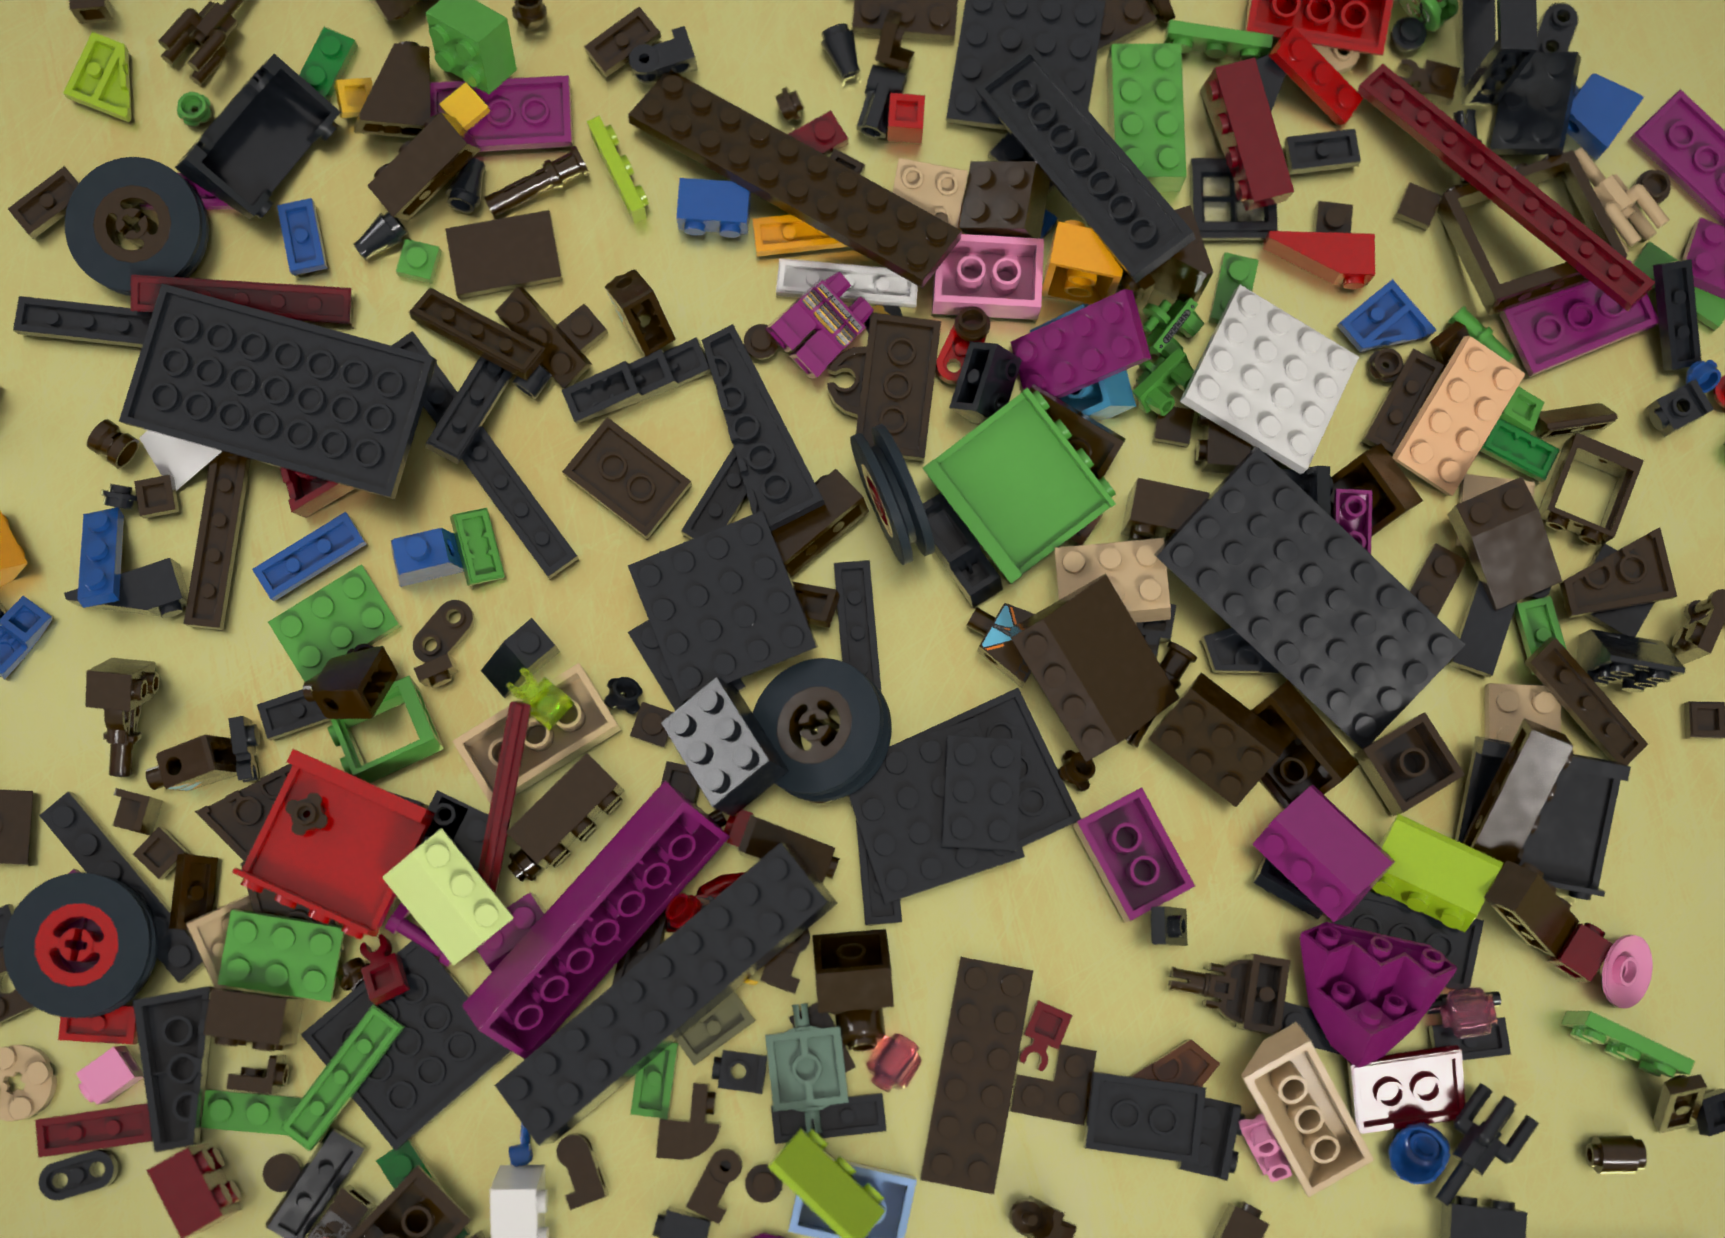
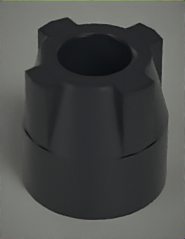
[513,365,552,399]

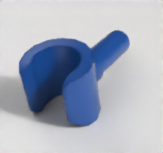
[509,1123,533,1167]

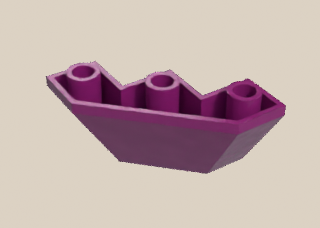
[1300,922,1457,1069]

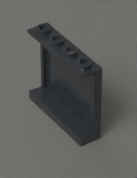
[1455,736,1631,900]

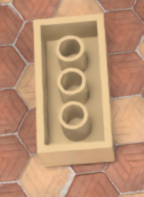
[452,663,621,804]

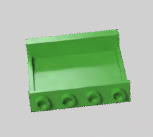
[922,388,1116,584]

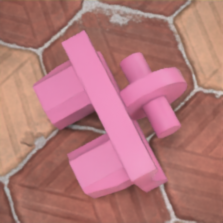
[1239,1114,1292,1182]

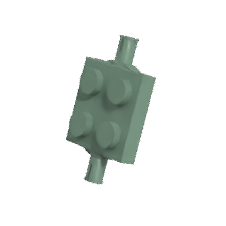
[765,1003,849,1133]

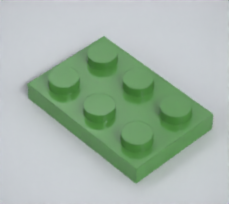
[268,564,401,682]
[217,908,344,1002]
[1561,1011,1695,1078]

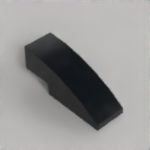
[923,493,1003,608]

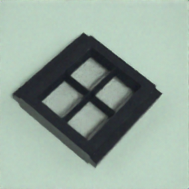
[1190,158,1278,240]

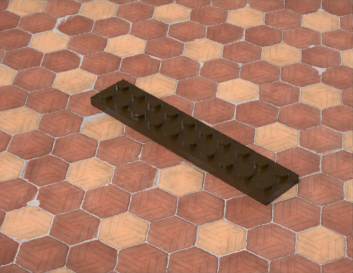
[628,69,962,288]

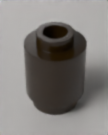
[1586,1135,1647,1174]

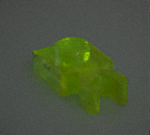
[506,668,574,730]

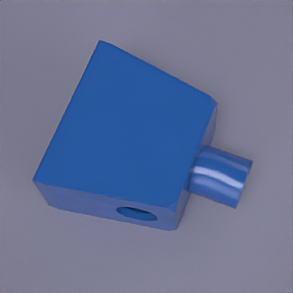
[1567,73,1644,160]
[391,528,464,587]

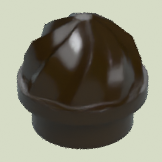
[512,0,547,30]

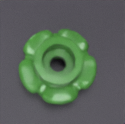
[177,92,212,126]

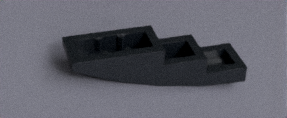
[562,337,711,424]

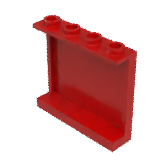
[232,749,435,940]

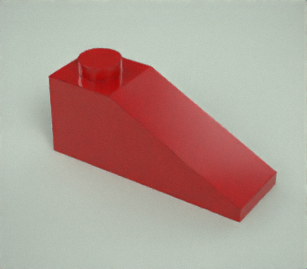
[1263,231,1375,289]

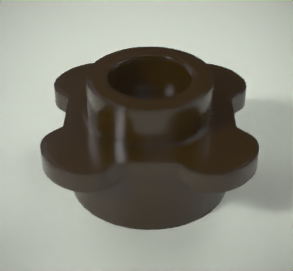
[1058,750,1096,791]
[286,793,328,836]

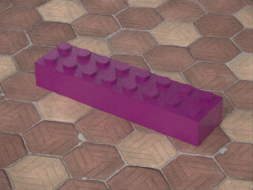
[462,780,730,1059]

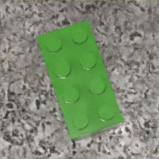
[1106,43,1187,192]

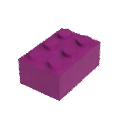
[1072,787,1195,922]

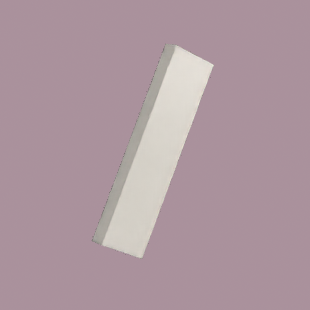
[776,258,918,308]

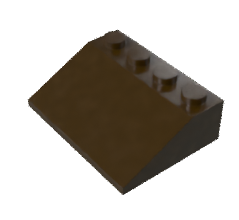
[1010,573,1180,762]

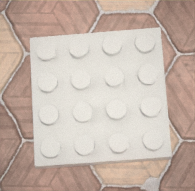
[1180,285,1359,474]

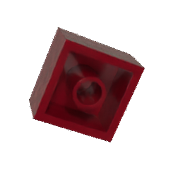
[146,1142,242,1238]

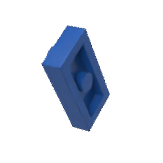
[277,198,328,276]

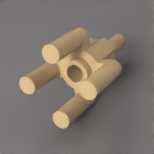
[1575,147,1670,253]

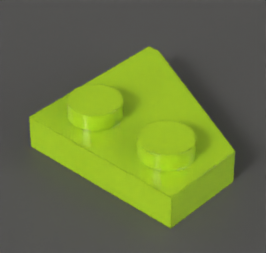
[63,32,131,122]

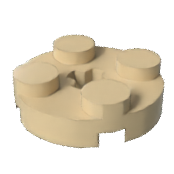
[0,1045,57,1121]

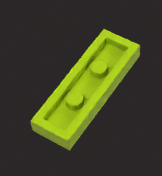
[587,116,649,224]

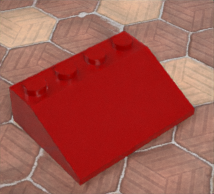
[1245,0,1393,56]

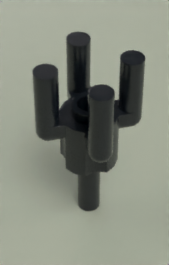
[1435,1083,1539,1207]

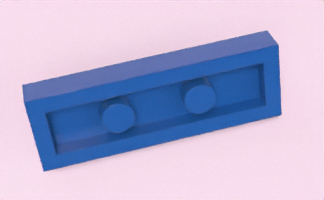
[77,507,124,608]
[252,512,367,601]

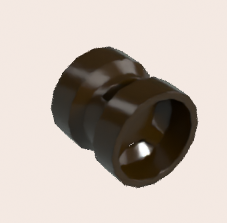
[86,419,139,469]

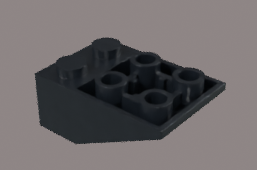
[1576,629,1685,693]

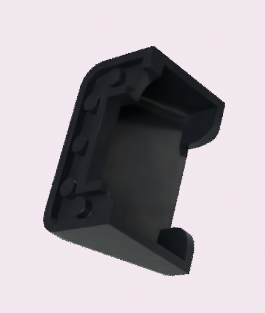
[174,54,341,219]

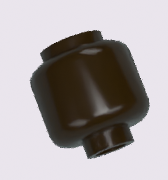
[835,1008,886,1052]

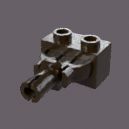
[85,658,160,777]
[1168,954,1291,1035]

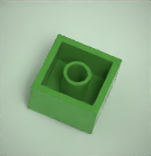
[425,0,517,94]

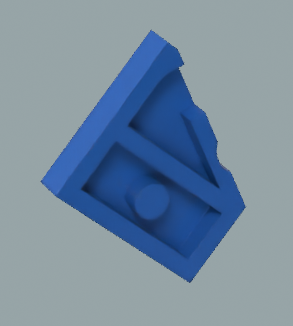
[1337,279,1437,352]

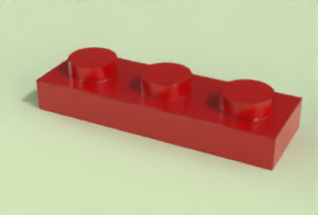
[1269,27,1363,126]

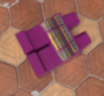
[765,272,874,379]

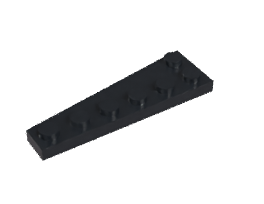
[702,324,825,531]

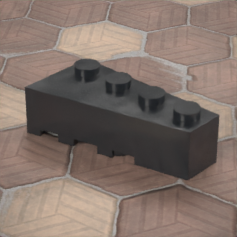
[133,986,214,1153]

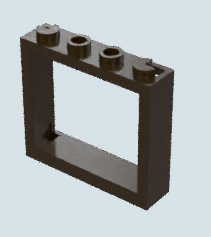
[1437,150,1628,316]

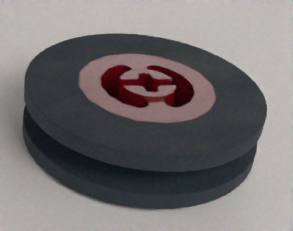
[850,424,935,565]

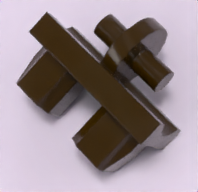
[1009,1196,1077,1238]

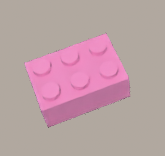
[932,234,1044,320]

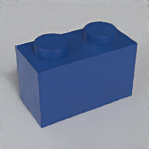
[676,178,751,238]

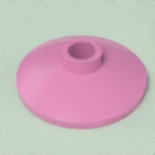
[1602,934,1653,1009]

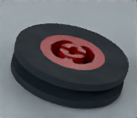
[4,873,158,1018]

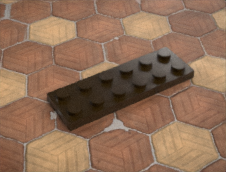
[920,957,1033,1194]

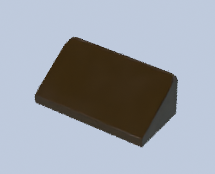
[1535,403,1618,438]

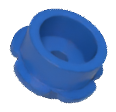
[1686,360,1721,393]

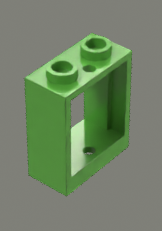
[328,675,444,783]

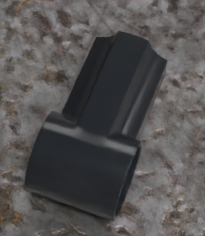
[857,64,907,139]

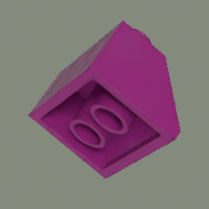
[1252,785,1395,922]

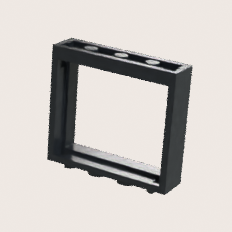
[1459,0,1538,106]

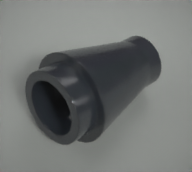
[821,23,860,79]
[446,158,485,213]
[353,212,408,260]

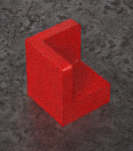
[887,93,925,144]

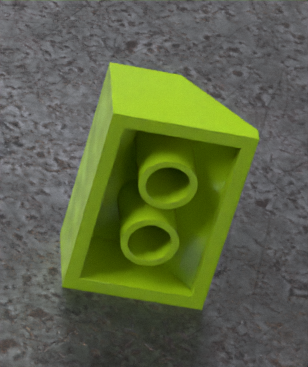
[1372,814,1503,933]
[768,1128,885,1238]

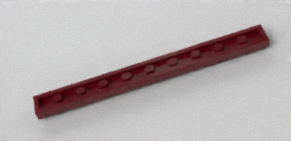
[1357,63,1655,311]

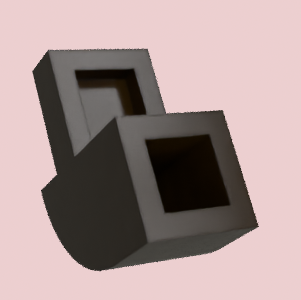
[656,1082,721,1160]

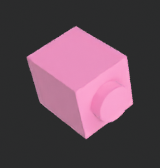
[76,1046,144,1105]

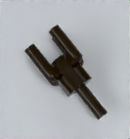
[158,0,245,86]

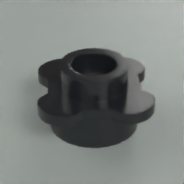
[604,677,642,714]

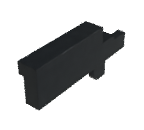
[1449,579,1551,678]

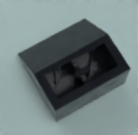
[420,790,489,872]

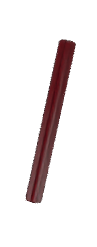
[478,701,532,895]

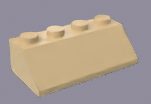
[1241,1022,1374,1197]

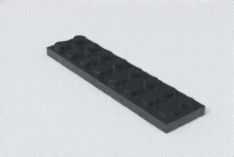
[975,46,1196,283]

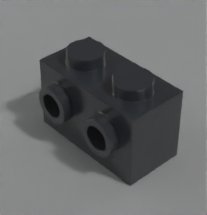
[949,341,1022,424]

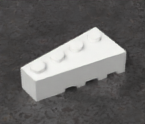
[490,1164,549,1238]

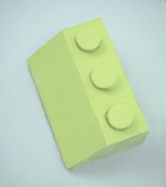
[382,829,514,966]

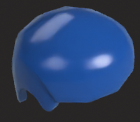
[1388,1122,1450,1185]

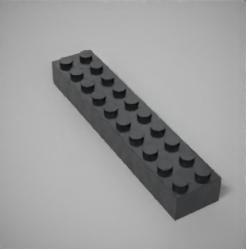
[495,843,838,1146]

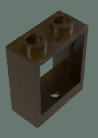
[1539,433,1644,545]

